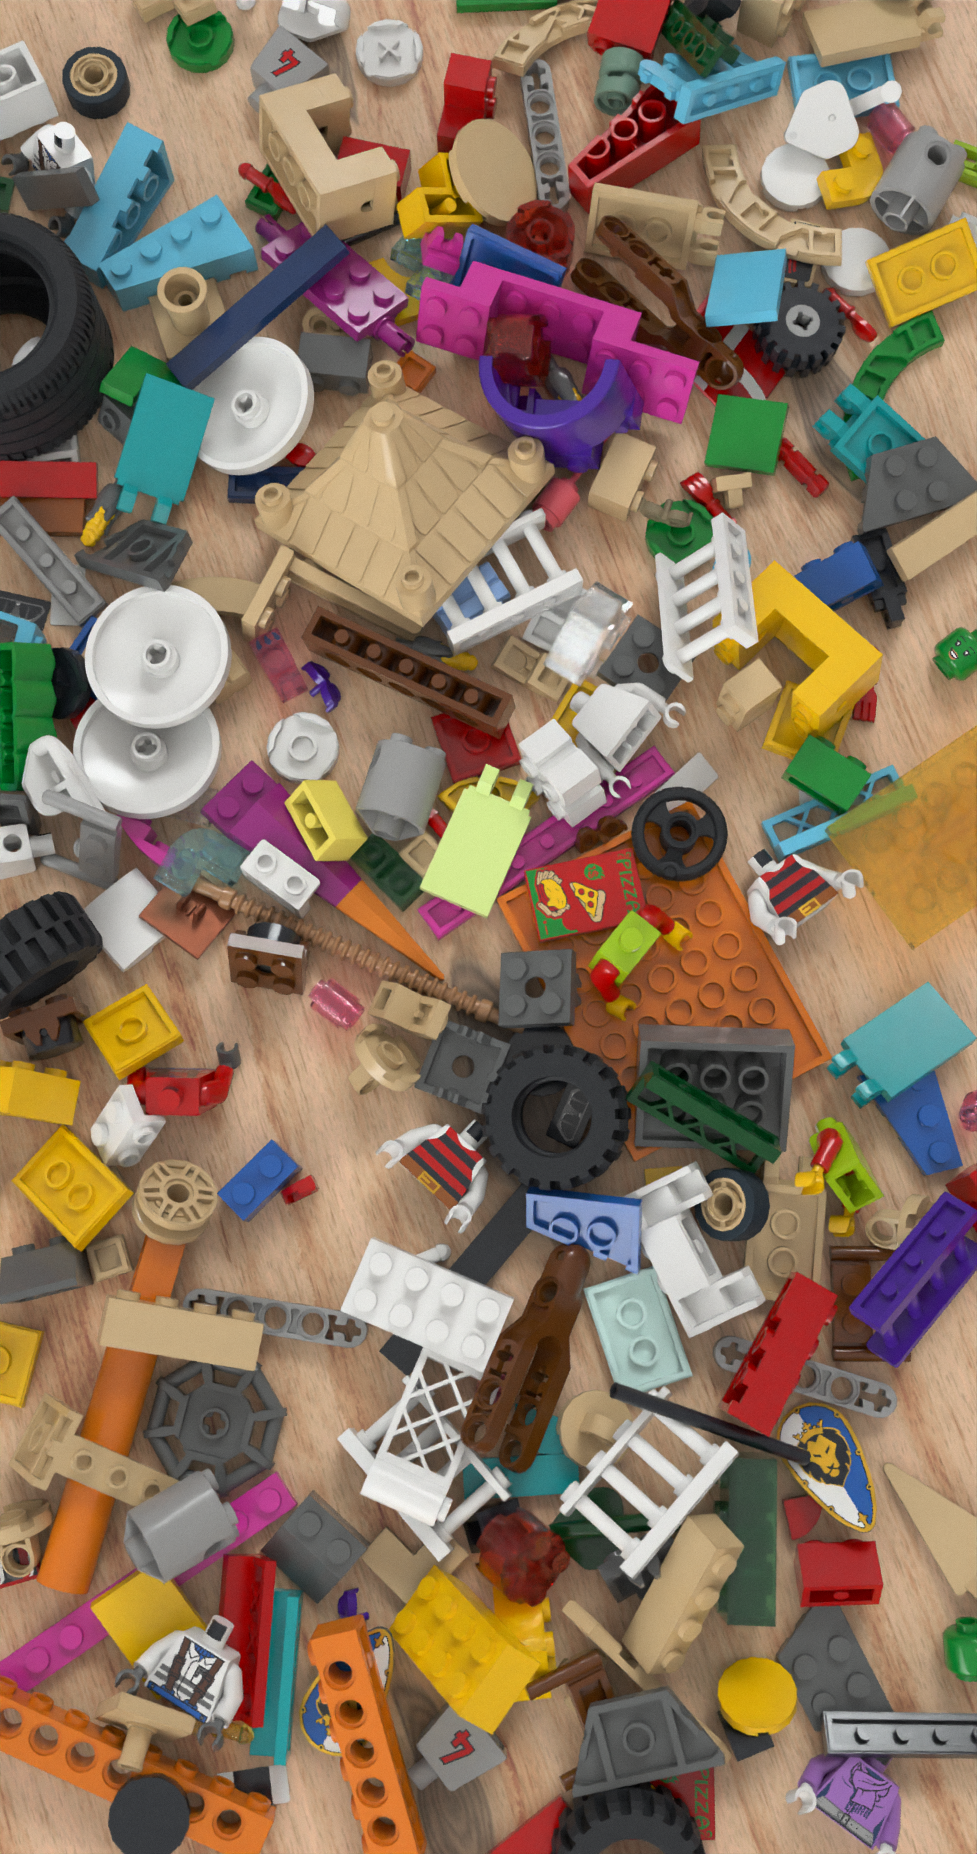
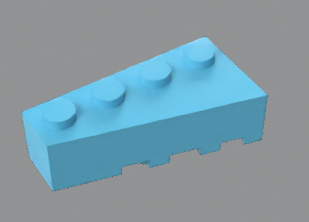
[64,122,175,289]
[98,195,258,312]

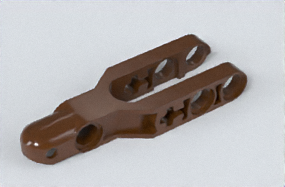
[571,215,744,390]
[460,1243,591,1474]

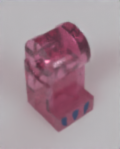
[248,627,308,704]

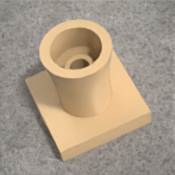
[148,267,225,361]

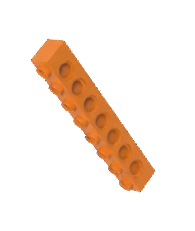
[0,1675,276,1854]

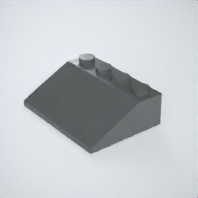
[634,1024,795,1152]

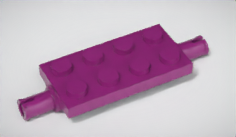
[255,214,415,357]

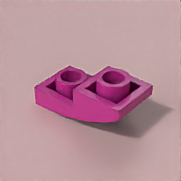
[116,814,181,876]

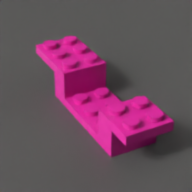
[416,261,699,425]

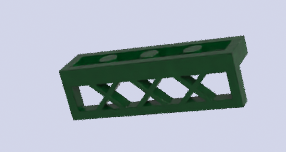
[626,1060,782,1174]

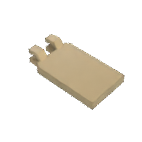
[802,0,946,68]
[584,182,725,270]
[743,1156,827,1300]

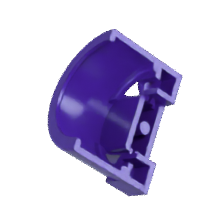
[479,356,644,473]

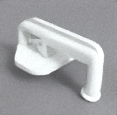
[236,0,350,42]
[784,80,902,159]
[22,735,105,858]

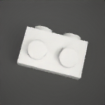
[90,1085,166,1167]

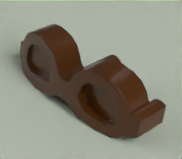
[574,815,628,854]

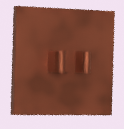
[139,862,236,960]

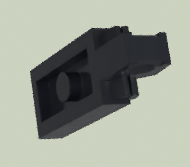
[850,528,907,630]

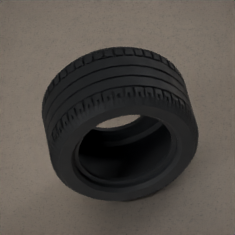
[0,212,114,461]

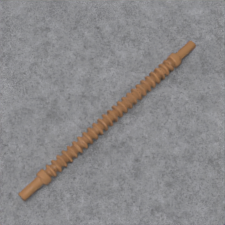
[185,874,524,1034]

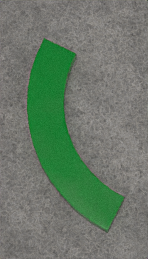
[843,310,945,481]

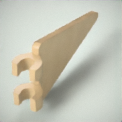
[883,1463,977,1601]

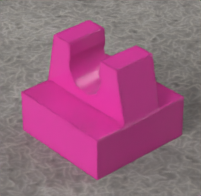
[420,226,463,276]

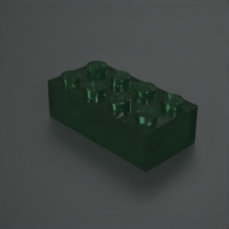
[713,1452,777,1627]

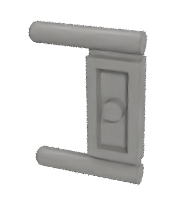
[40,790,122,890]

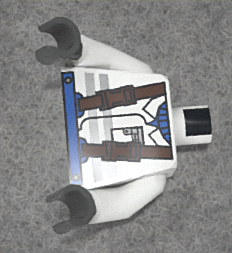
[1,122,95,238]
[115,1615,243,1751]

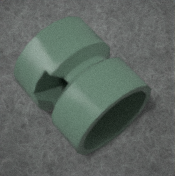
[594,47,644,116]

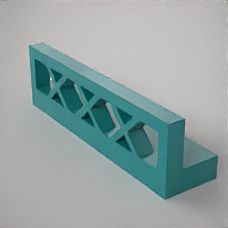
[250,1588,304,1766]

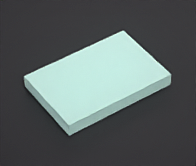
[583,1266,693,1392]

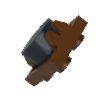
[227,922,310,995]
[0,994,91,1061]

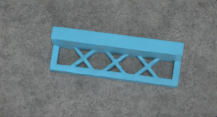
[761,765,918,863]

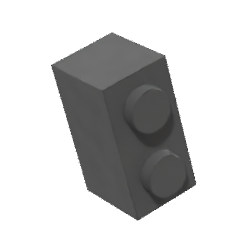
[298,332,373,396]

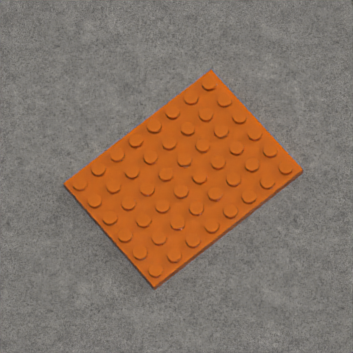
[496,802,832,1162]

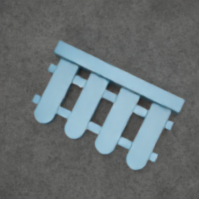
[638,44,786,124]

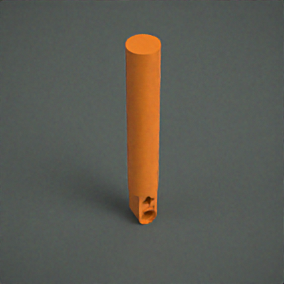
[37,1235,186,1594]

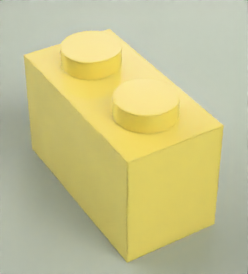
[284,780,368,861]

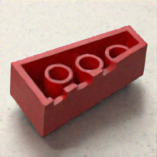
[568,84,701,214]
[717,1272,838,1437]

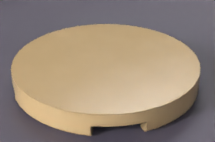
[449,119,537,226]

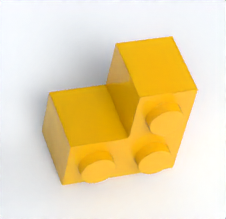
[396,153,483,239]
[0,1060,81,1125]
[492,1582,557,1702]

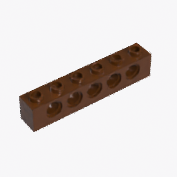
[301,606,516,739]

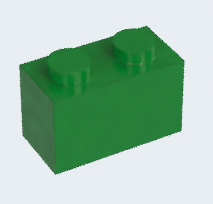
[781,734,872,816]

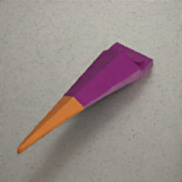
[200,760,445,981]

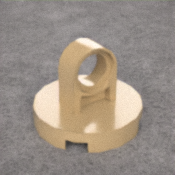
[348,1023,421,1095]
[865,1194,935,1250]
[556,1390,633,1467]
[0,1499,54,1577]

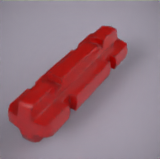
[778,437,829,498]

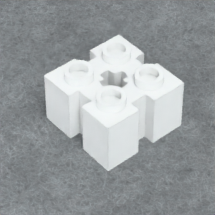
[518,718,607,828]

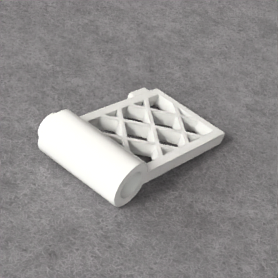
[360,1347,499,1527]

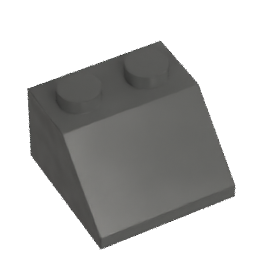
[0,1236,93,1304]
[260,1490,370,1604]

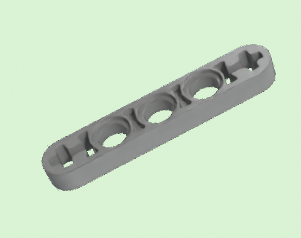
[520,59,570,218]
[183,1288,368,1348]
[713,1336,897,1418]

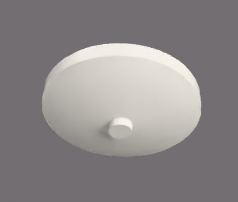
[193,337,314,475]
[85,585,232,729]
[73,699,222,819]

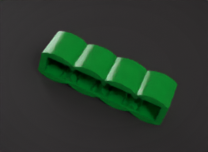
[0,642,57,791]

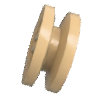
[132,1159,218,1245]

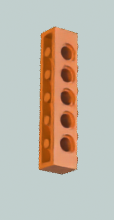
[307,1614,427,1854]

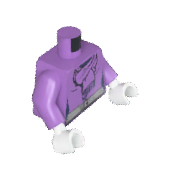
[785,1753,901,1854]

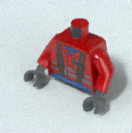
[127,1042,241,1116]

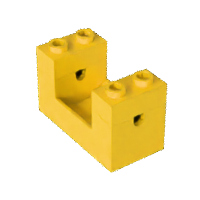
[712,560,883,738]

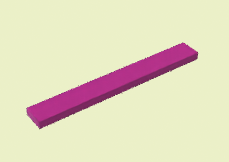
[417,745,675,941]

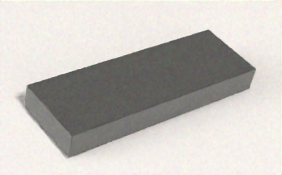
[12,166,100,210]

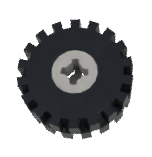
[752,280,846,378]

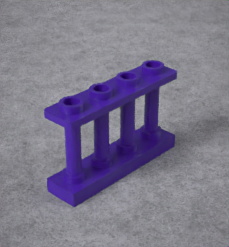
[849,1191,977,1368]

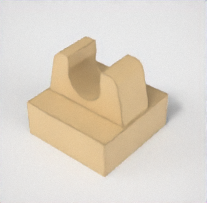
[710,472,753,510]

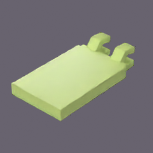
[420,764,534,919]

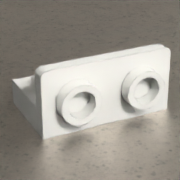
[240,840,320,919]

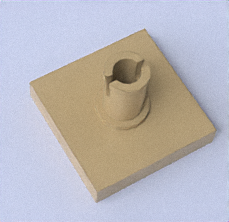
[94,1692,196,1772]

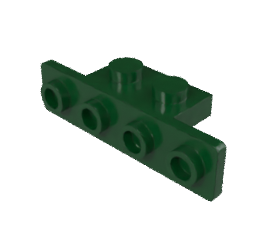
[661,0,740,78]

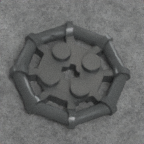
[143,1361,287,1498]

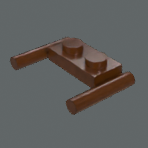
[829,1246,911,1362]
[525,1649,615,1792]

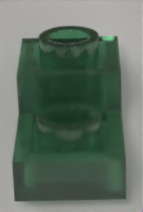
[350,833,424,912]

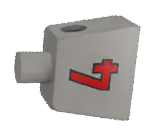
[248,25,330,113]
[408,1702,507,1791]

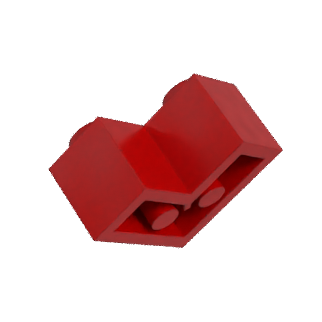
[437,53,497,153]

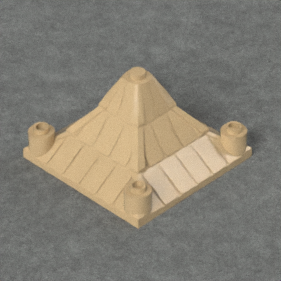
[254,360,555,627]

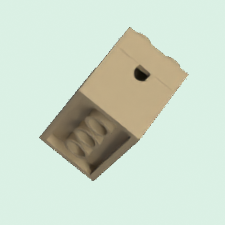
[259,73,400,241]

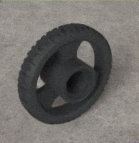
[631,786,728,882]

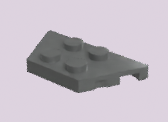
[857,436,977,535]
[74,519,193,592]
[776,1606,894,1732]
[572,1685,726,1798]

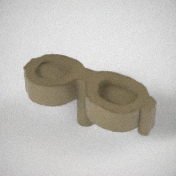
[639,498,693,528]

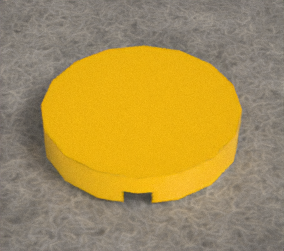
[718,1657,797,1736]

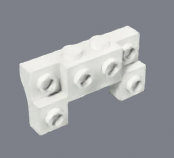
[624,1161,766,1338]

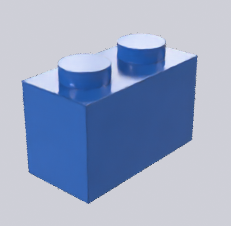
[794,541,884,612]
[217,1139,303,1222]

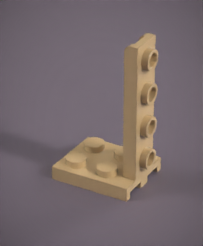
[241,545,423,646]
[8,1393,179,1507]

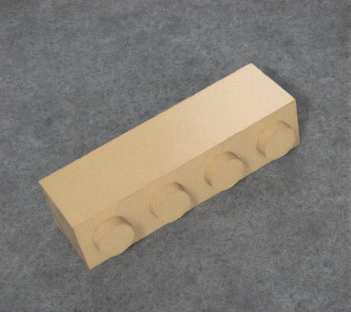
[97,1289,264,1371]
[621,1513,745,1675]

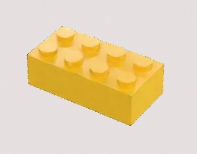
[388,1564,541,1735]

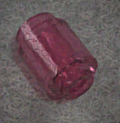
[867,103,915,154]
[308,978,365,1031]

